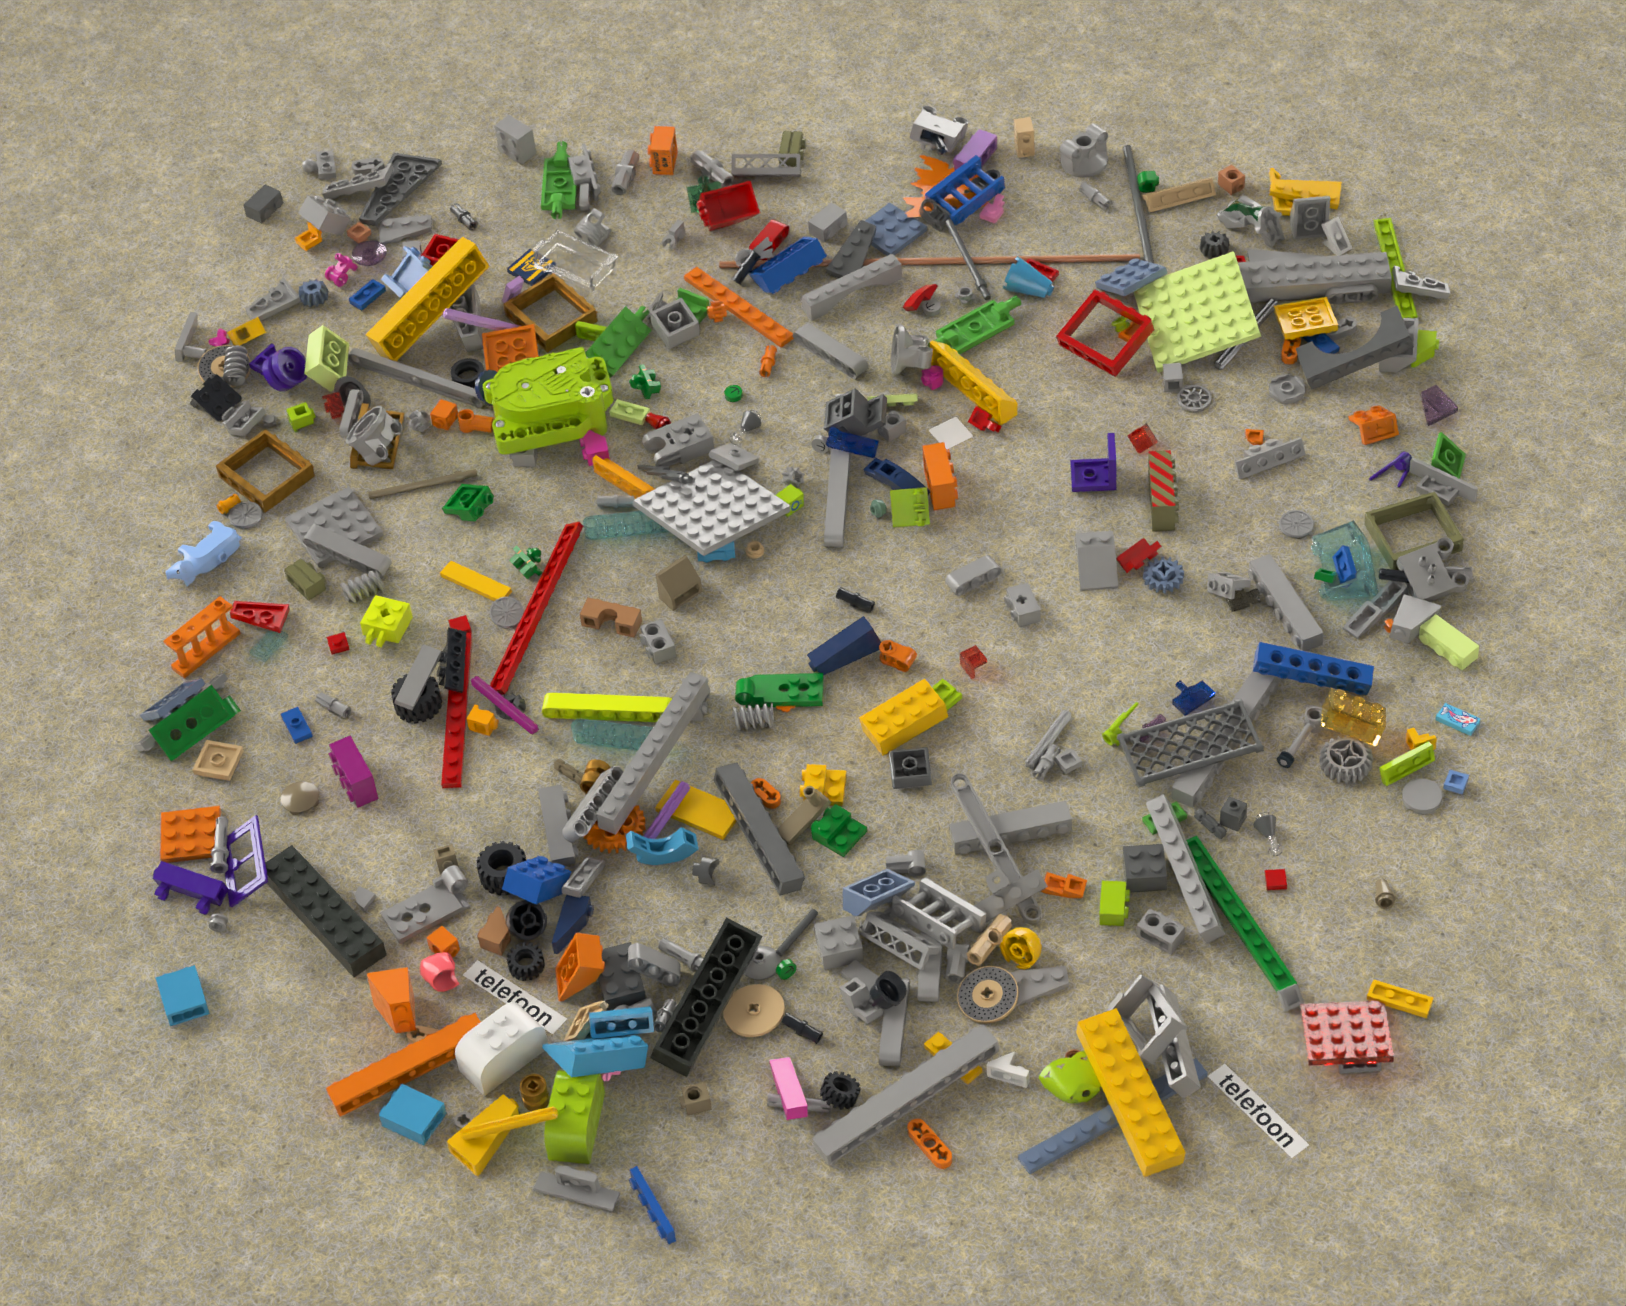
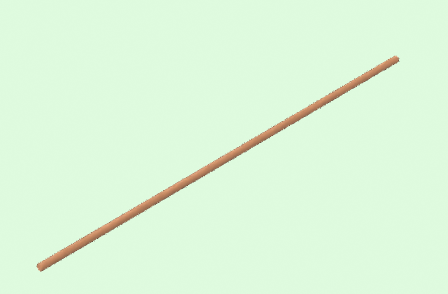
[719,254,1140,268]

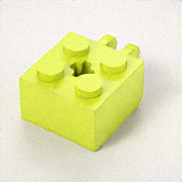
[360,595,413,647]

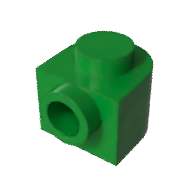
[1137,171,1159,193]

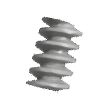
[223,345,248,386]
[341,570,383,603]
[734,703,774,731]

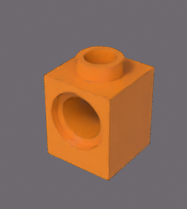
[430,399,458,430]
[427,926,460,958]

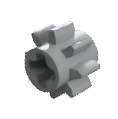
[408,409,431,432]
[782,467,805,488]

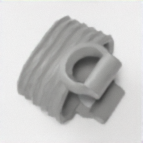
[574,208,611,248]

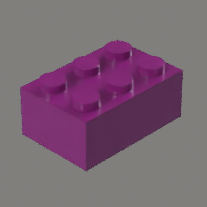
[328,735,379,808]

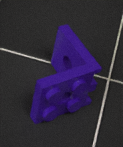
[1070,433,1117,492]

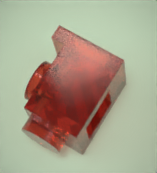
[321,392,345,419]

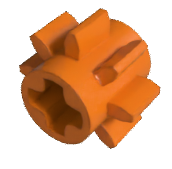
[707,300,727,323]

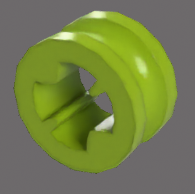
[1112,316,1130,332]

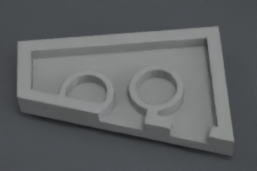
[379,215,432,248]
[1392,266,1450,299]
[1009,966,1069,1009]

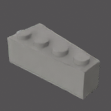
[448,285,483,352]
[538,784,578,866]

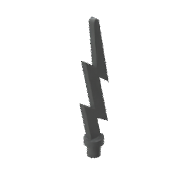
[637,464,693,484]

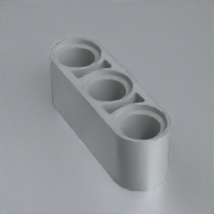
[945,555,1002,596]
[628,943,680,986]

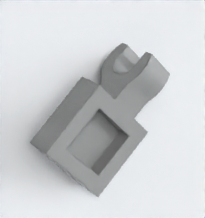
[662,220,686,250]

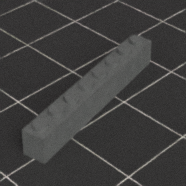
[713,762,805,896]

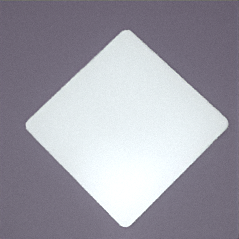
[929,417,973,449]

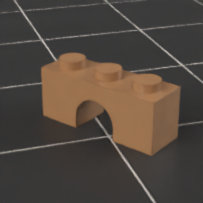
[580,598,642,638]

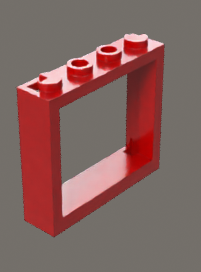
[1056,289,1154,377]

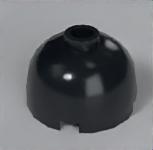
[506,900,548,940]

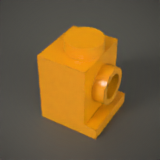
[466,704,499,736]

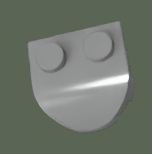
[222,401,266,436]

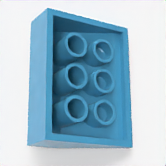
[542,1035,648,1077]

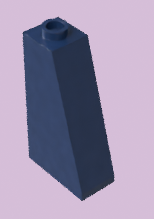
[807,616,881,676]

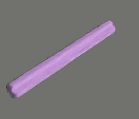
[443,308,520,331]

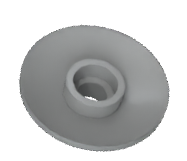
[744,945,780,980]

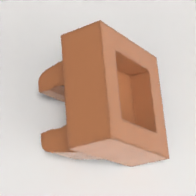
[347,222,372,245]

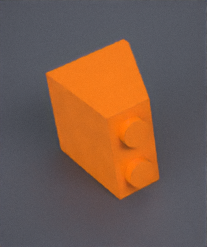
[367,967,416,1033]

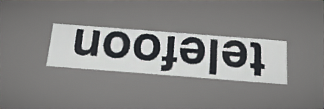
[463,960,567,1034]
[1208,1064,1309,1158]

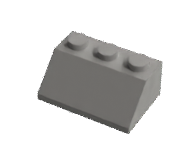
[1379,318,1418,372]

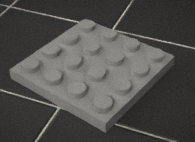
[284,487,384,568]

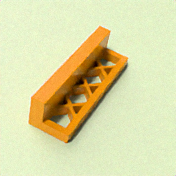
[592,455,655,499]

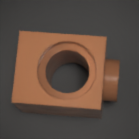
[1218,164,1245,195]

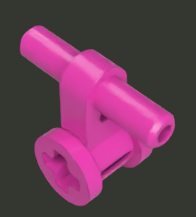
[325,253,358,287]

